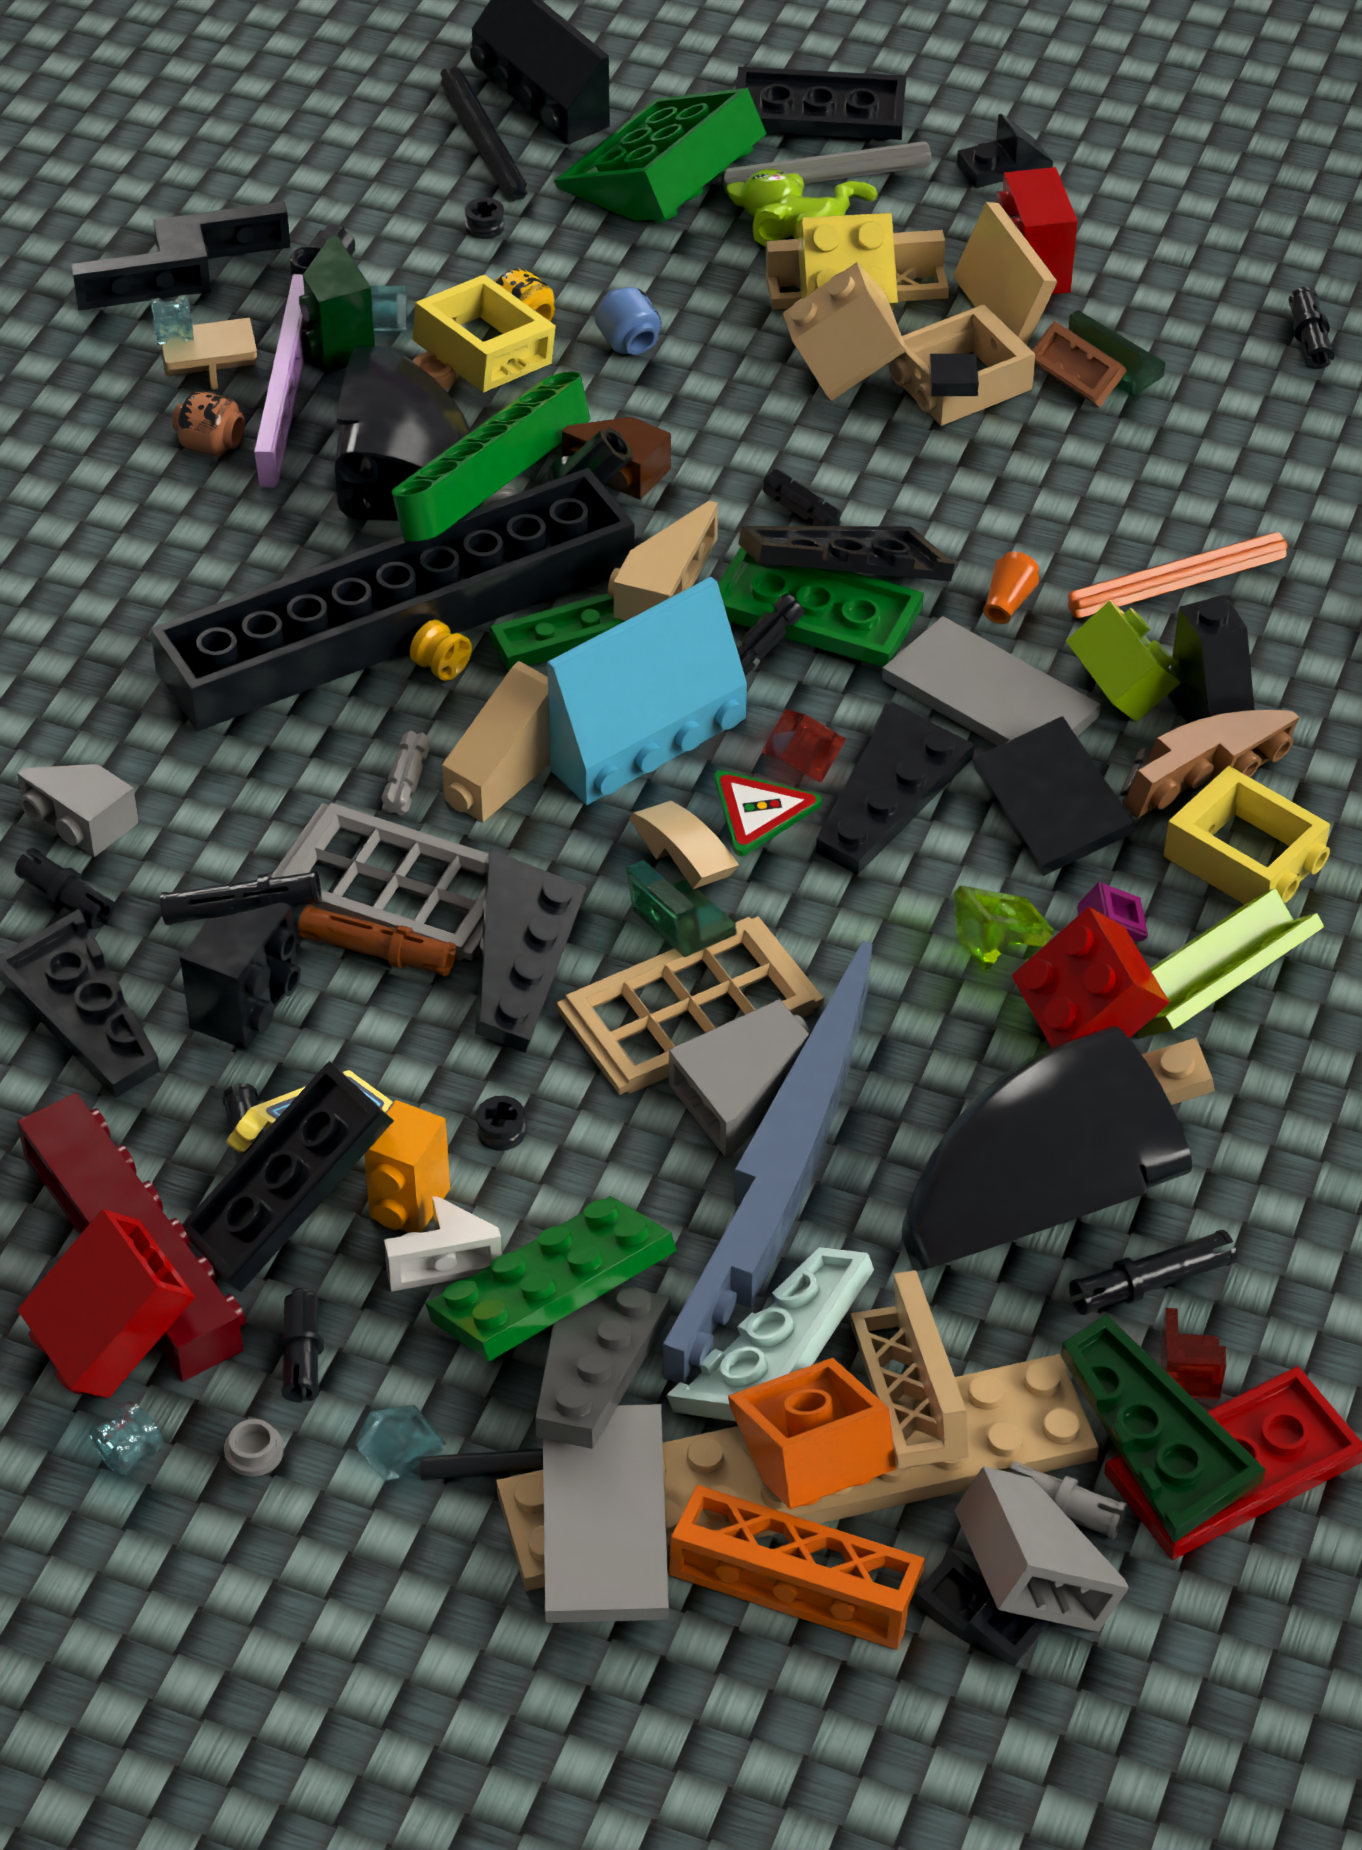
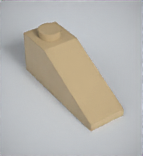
[608,501,718,621]

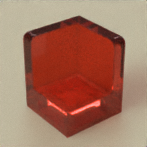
[762,709,846,783]
[1160,1308,1226,1399]

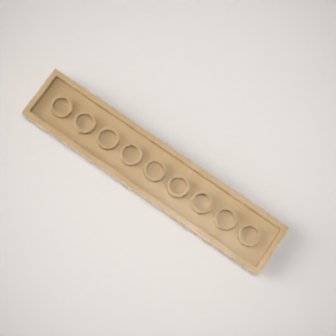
[496,1354,1099,1591]

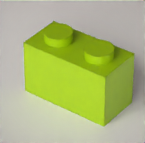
[1066,601,1181,722]

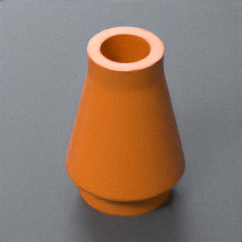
[983,551,1039,624]

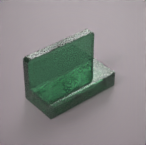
[1068,310,1166,397]
[626,860,737,957]

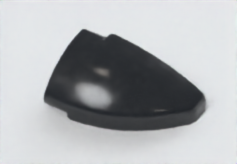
[335,346,474,521]
[902,1025,1192,1271]

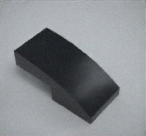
[910,1552,1051,1667]

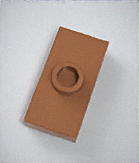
[1032,321,1127,408]

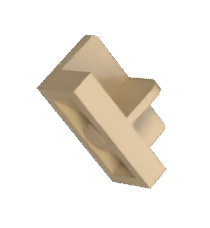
[159,318,257,390]

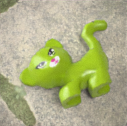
[727,169,878,247]

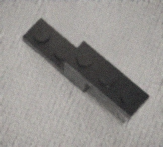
[71,201,291,311]

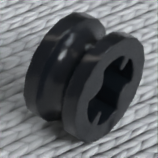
[465,197,505,239]
[476,1095,526,1151]

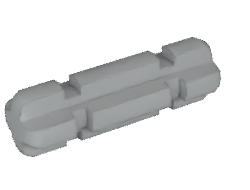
[381,730,429,816]

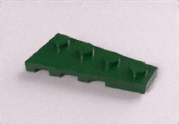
[1061,1314,1265,1543]

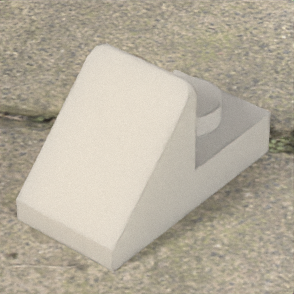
[384,1196,502,1292]

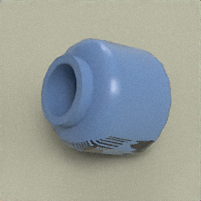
[595,287,662,355]

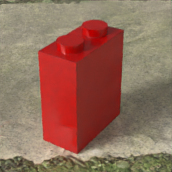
[17,1209,195,1398]

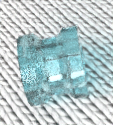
[150,294,194,345]
[89,1401,164,1477]

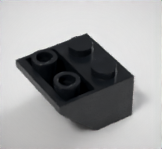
[180,902,301,1050]

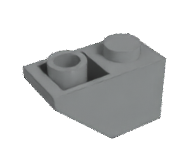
[17,764,139,857]

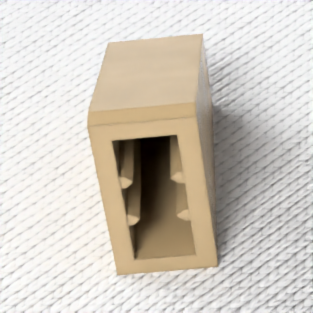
[442,661,550,823]

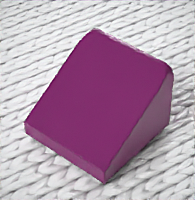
[1077,882,1148,942]

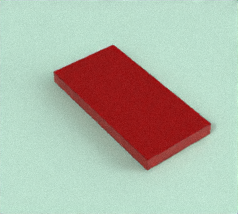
[1104,1366,1362,1561]

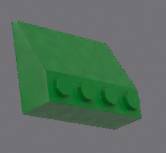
[554,88,766,223]

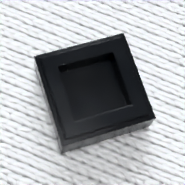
[929,354,979,396]

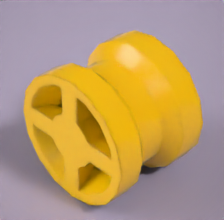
[410,619,472,681]

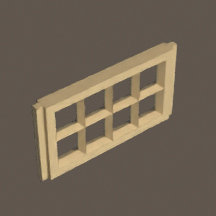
[556,916,824,1095]

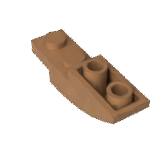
[1124,710,1299,818]

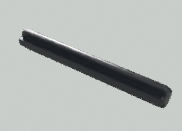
[440,66,528,201]

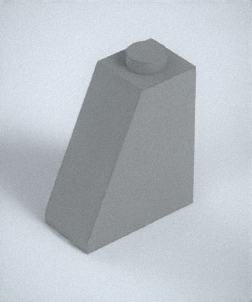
[669,999,811,1157]
[954,1466,1129,1632]

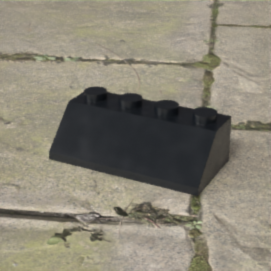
[470,0,610,145]

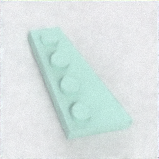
[667,1247,874,1421]

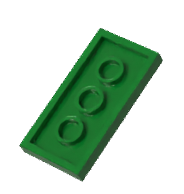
[718,547,924,667]
[425,1196,677,1362]

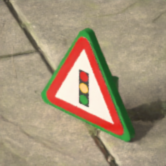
[714,770,822,856]

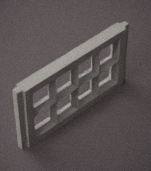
[272,803,488,961]

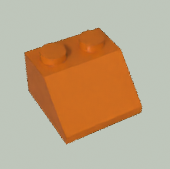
[728,1358,896,1510]

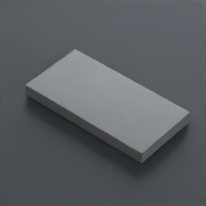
[882,616,1101,746]
[543,1404,669,1623]

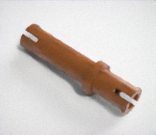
[298,905,456,976]

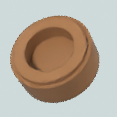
[412,351,456,389]

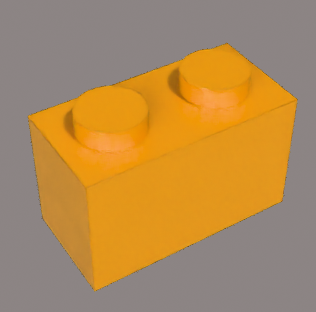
[364,1100,450,1233]

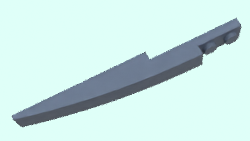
[663,941,873,1384]

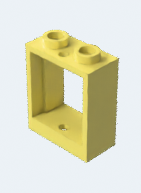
[413,274,556,393]
[1163,766,1330,905]

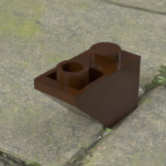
[562,417,671,500]

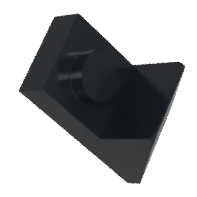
[957,114,1053,189]

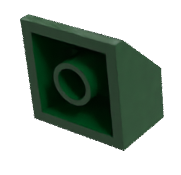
[299,236,375,374]

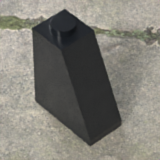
[1168,595,1255,724]

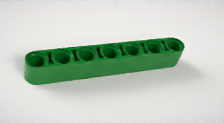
[392,371,591,542]

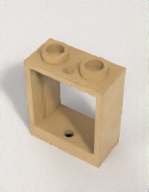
[889,304,1035,426]

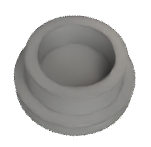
[224,1419,284,1477]

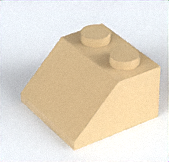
[783,262,907,401]

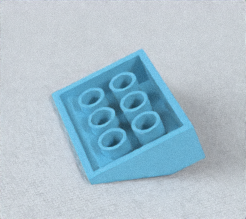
[547,577,747,805]

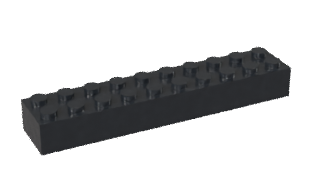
[150,468,635,732]

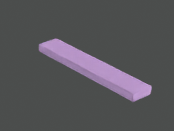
[254,274,307,488]

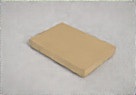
[953,202,1057,346]

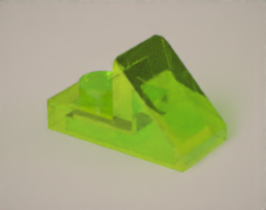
[954,885,1055,971]

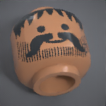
[172,391,245,457]

